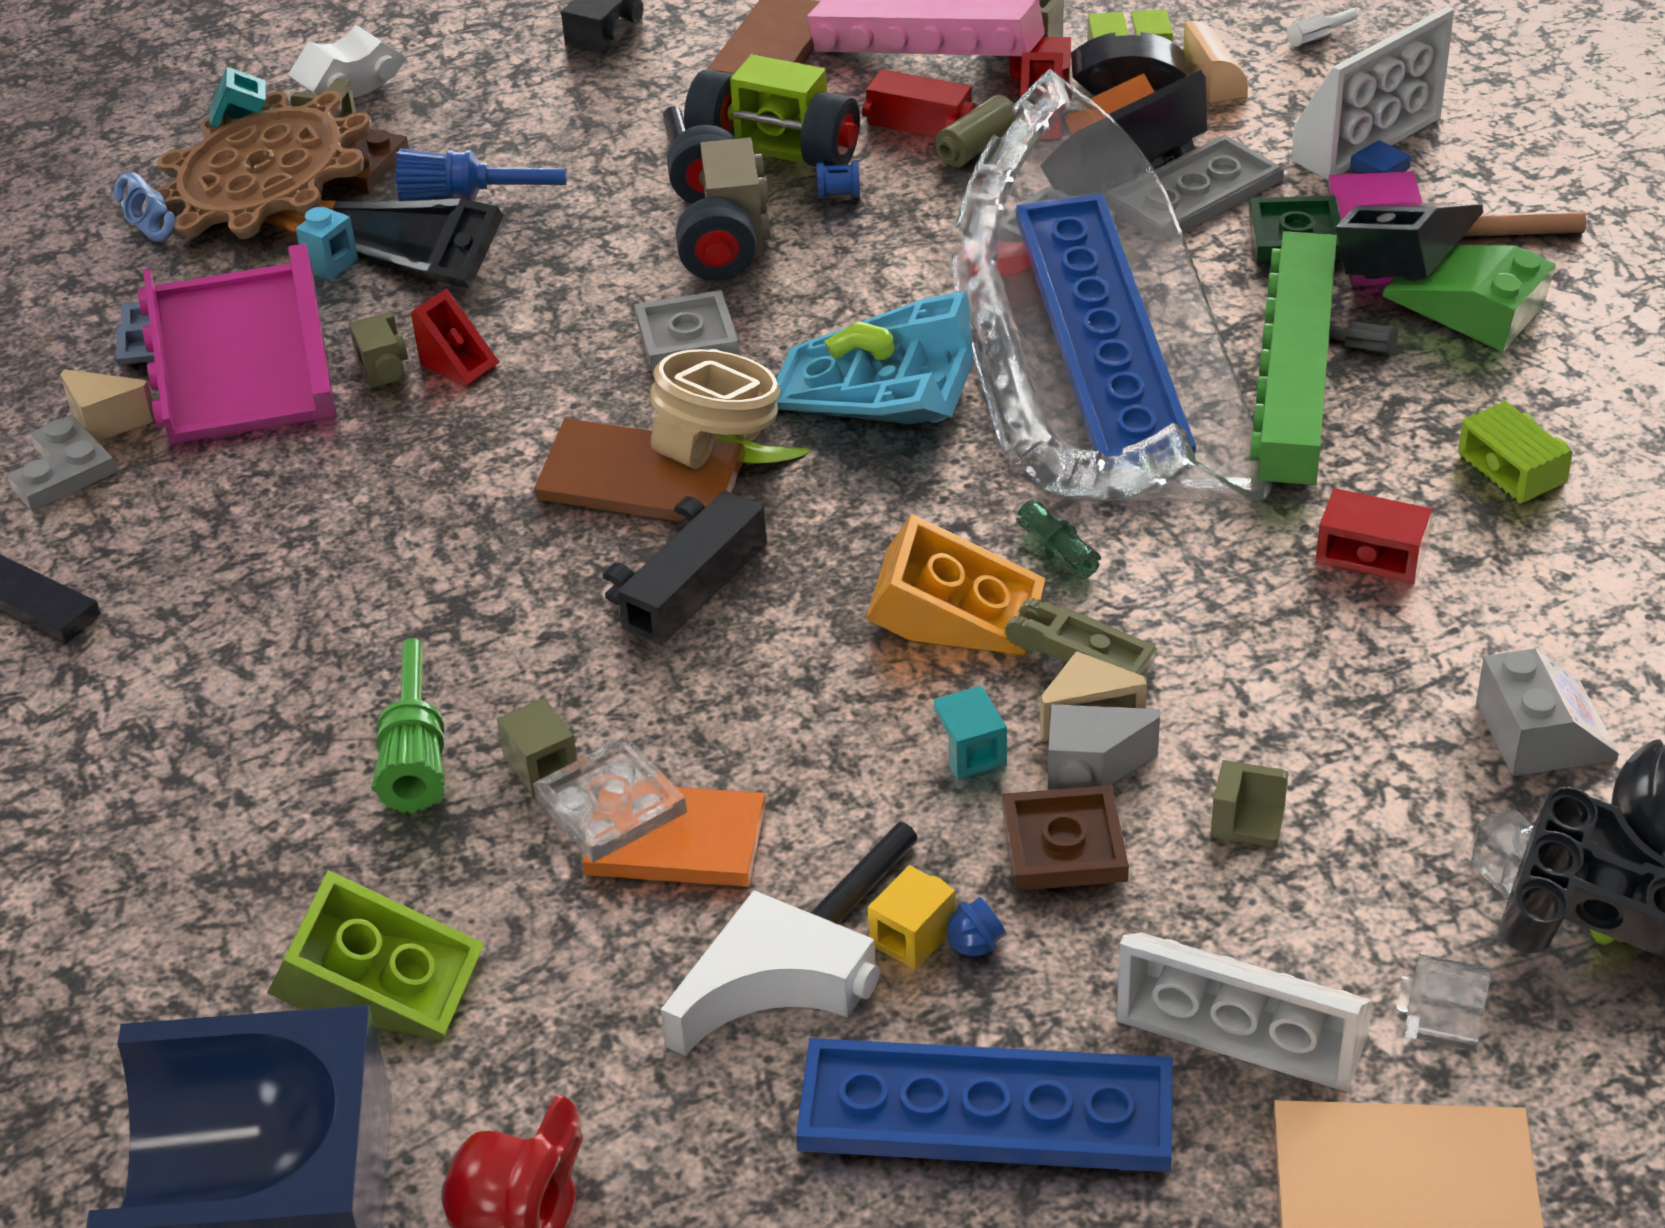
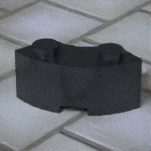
[1071,32,1187,96]

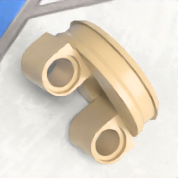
[650,350,781,469]

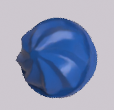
[947,897,1007,956]

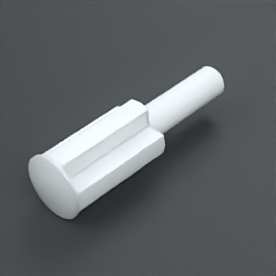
[1287,8,1358,47]

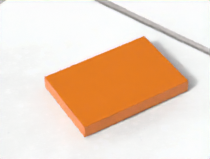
[583,782,766,887]

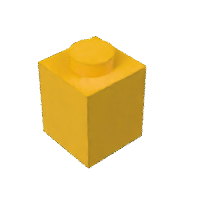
[868,865,956,971]

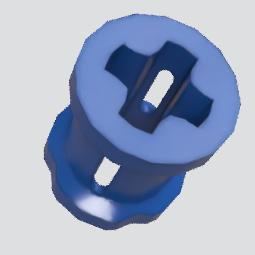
[817,160,860,200]

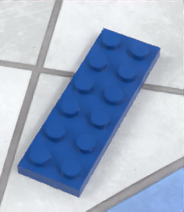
[796,1038,1173,1172]

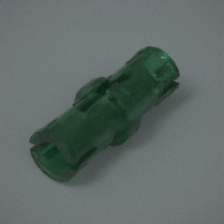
[1016,499,1101,579]

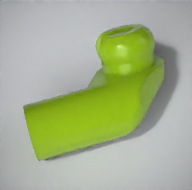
[824,322,895,361]

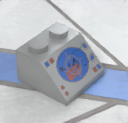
[1476,648,1619,777]

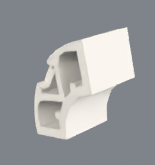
[288,25,407,98]

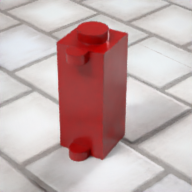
[862,69,976,137]

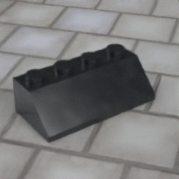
[1038,70,1207,198]

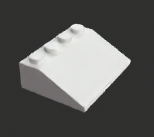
[1292,6,1454,180]

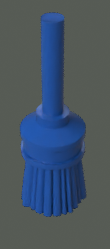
[396,148,568,201]

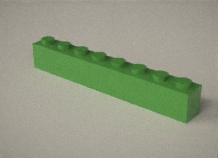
[1250,231,1337,485]

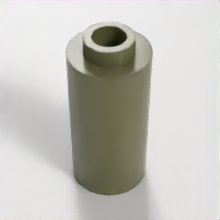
[935,95,1020,168]

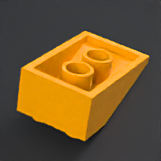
[866,513,1046,655]

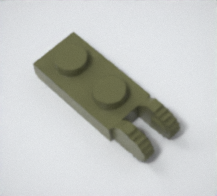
[1004,598,1157,676]

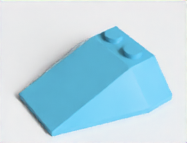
[776,291,974,424]

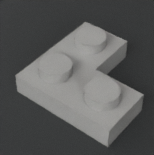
[7,414,117,511]

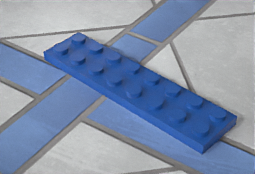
[1016,193,1196,473]

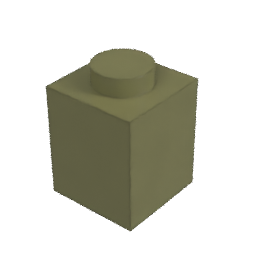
[497,698,579,794]

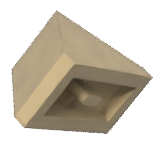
[60,369,155,442]
[1040,651,1147,742]

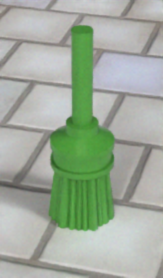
[371,638,445,814]

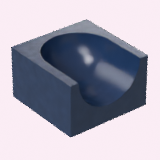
[86,1005,392,1228]

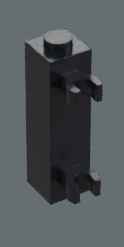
[602,490,767,646]

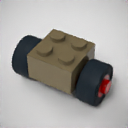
[667,125,771,281]

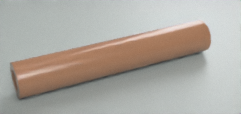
[1463,211,1586,237]

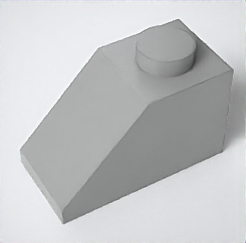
[1048,704,1160,789]

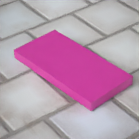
[1328,172,1423,286]

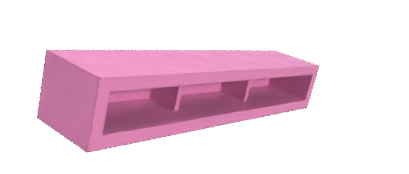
[807,0,1045,56]

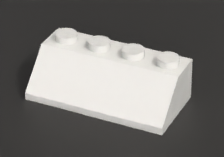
[1116,932,1373,1093]

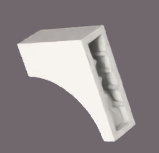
[661,890,880,1056]

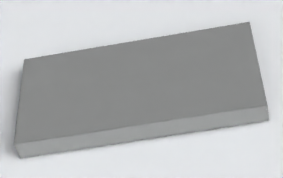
[1104,134,1284,245]

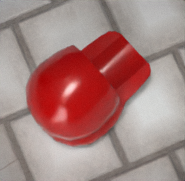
[441,1094,583,1228]

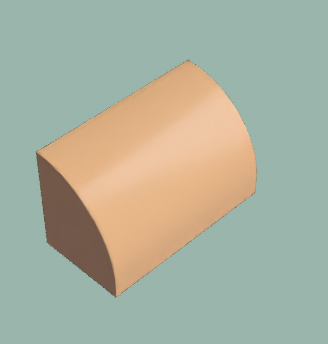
[1183,21,1248,103]

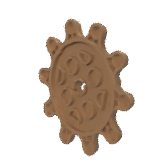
[146,91,371,239]

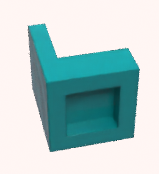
[209,67,266,128]
[934,685,1007,780]

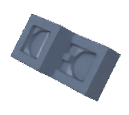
[116,302,155,365]

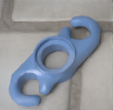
[113,172,175,242]

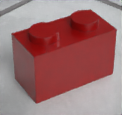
[1315,488,1433,584]

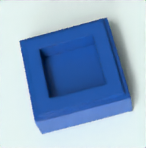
[1350,140,1411,174]

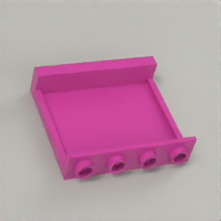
[137,243,337,445]

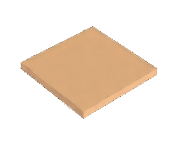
[1273,1100,1543,1228]

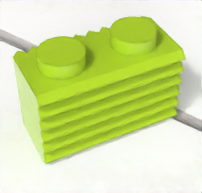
[1458,400,1573,504]

